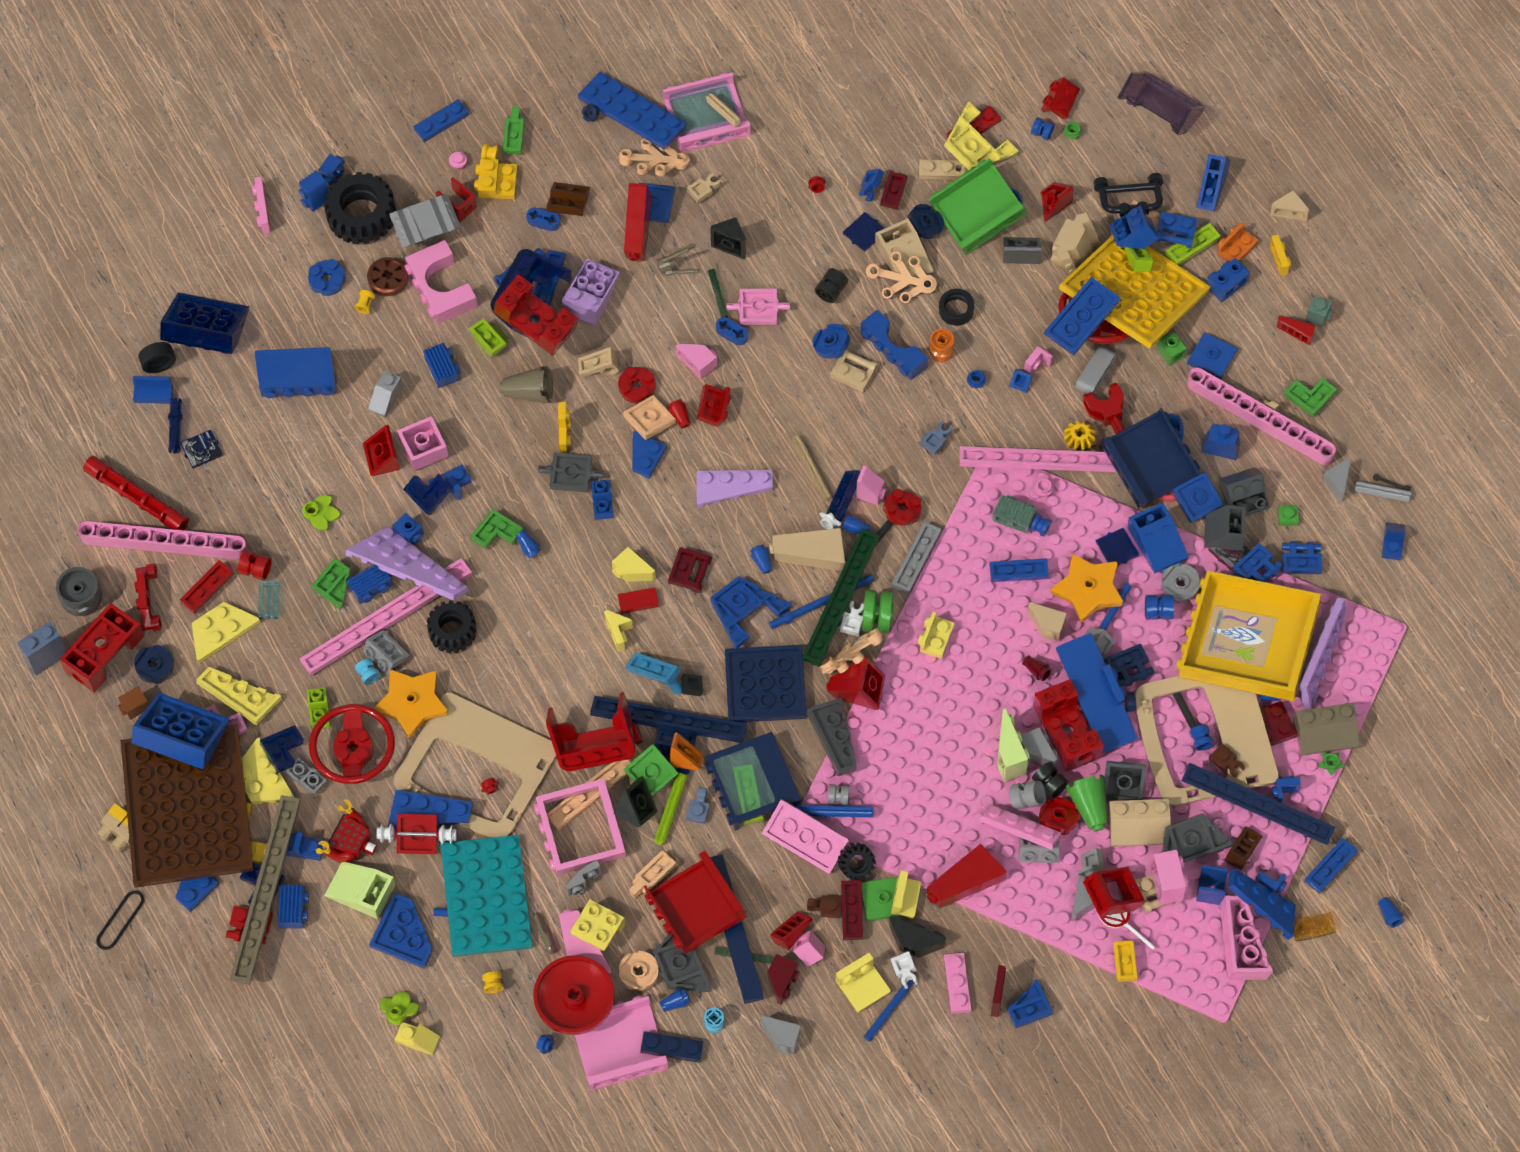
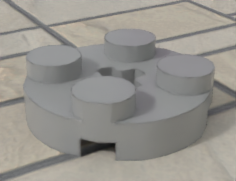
[1161,564,1200,603]

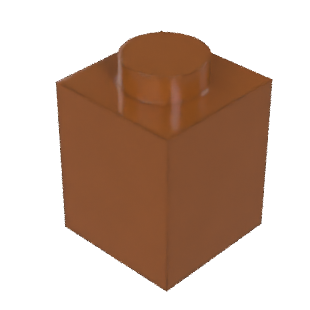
[118,686,149,720]

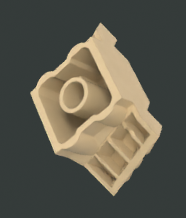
[1051,212,1101,276]

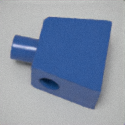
[1201,424,1241,460]

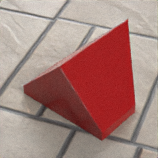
[1040,182,1074,223]

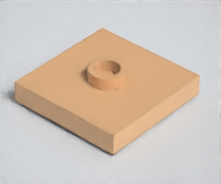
[623,395,676,440]

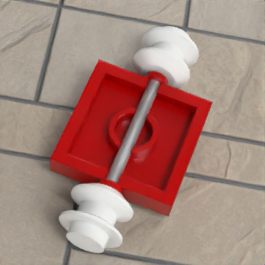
[377,813,457,854]

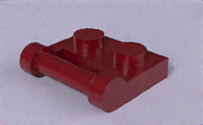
[668,547,713,593]

